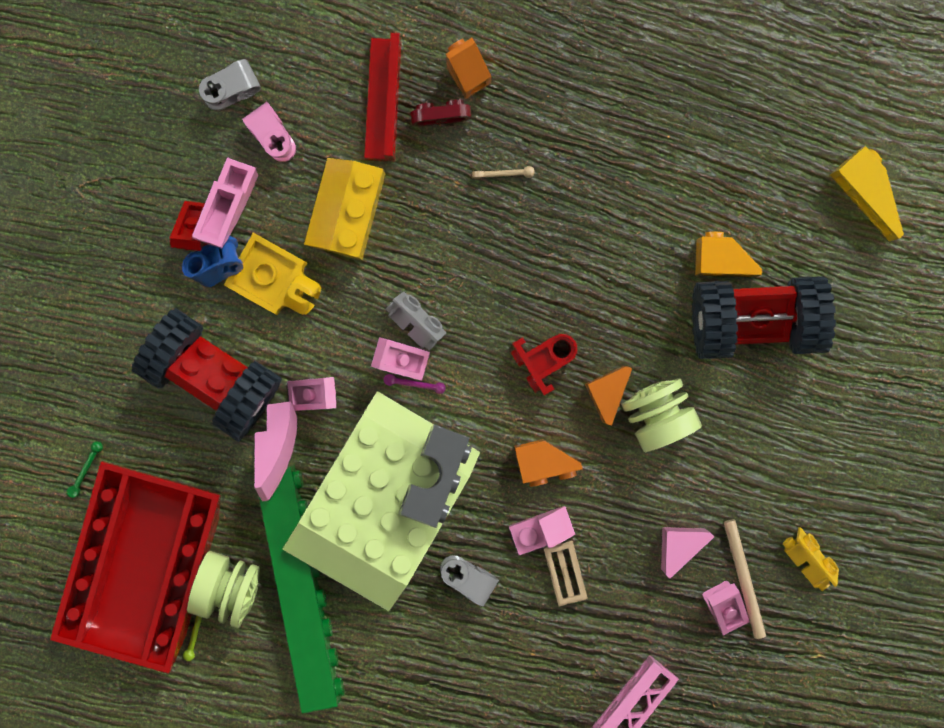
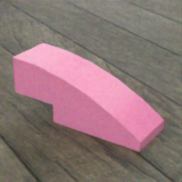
[192,158,258,249]
[255,401,297,502]

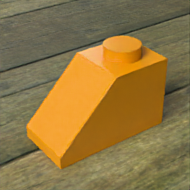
[695,231,762,277]

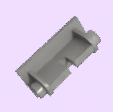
[386,292,447,351]

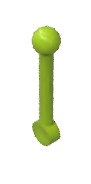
[183,616,202,661]

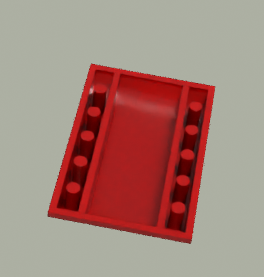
[50,461,221,674]

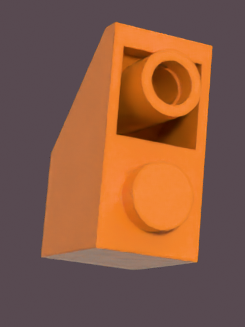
[446,38,492,99]
[514,439,583,487]

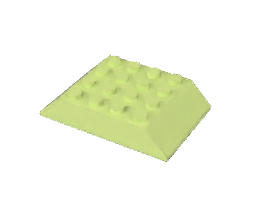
[283,391,480,611]

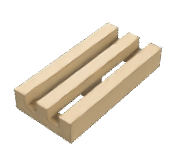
[543,539,588,606]

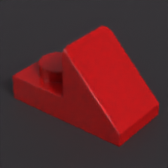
[169,201,207,251]

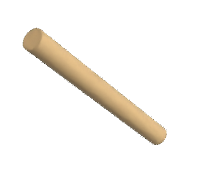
[723,519,766,639]

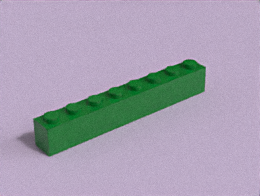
[254,464,344,714]

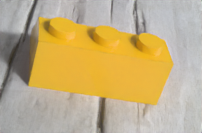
[304,158,386,261]

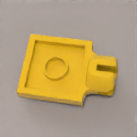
[224,233,321,315]

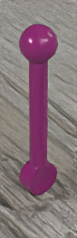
[384,374,446,394]

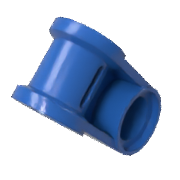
[182,236,243,287]

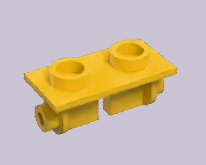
[783,527,839,591]

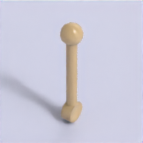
[472,166,535,179]

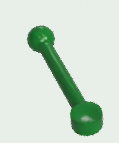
[67,441,103,498]

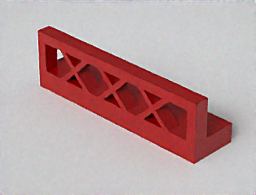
[364,33,402,162]

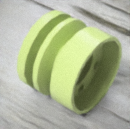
[621,378,702,452]
[187,551,260,629]

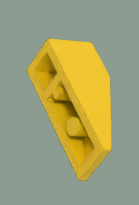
[830,146,904,242]

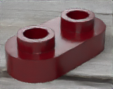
[410,99,472,126]

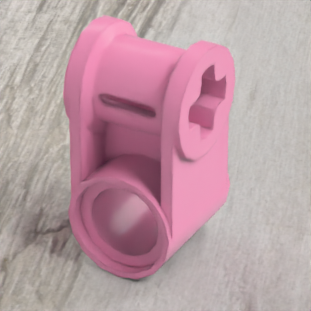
[242,102,296,162]

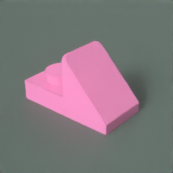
[371,337,430,381]
[287,377,336,411]
[509,506,575,555]
[702,581,750,636]

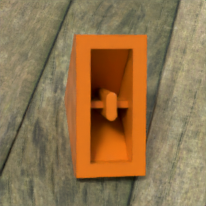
[585,366,632,426]

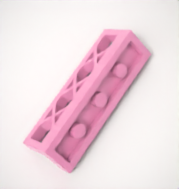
[591,655,679,728]

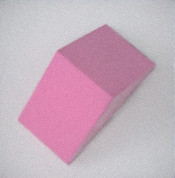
[661,527,714,578]

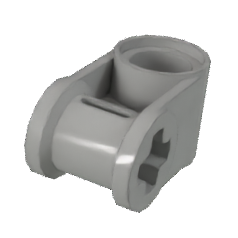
[199,59,261,111]
[440,555,499,606]

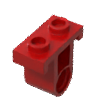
[510,334,577,395]

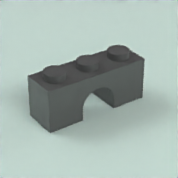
[398,424,472,528]

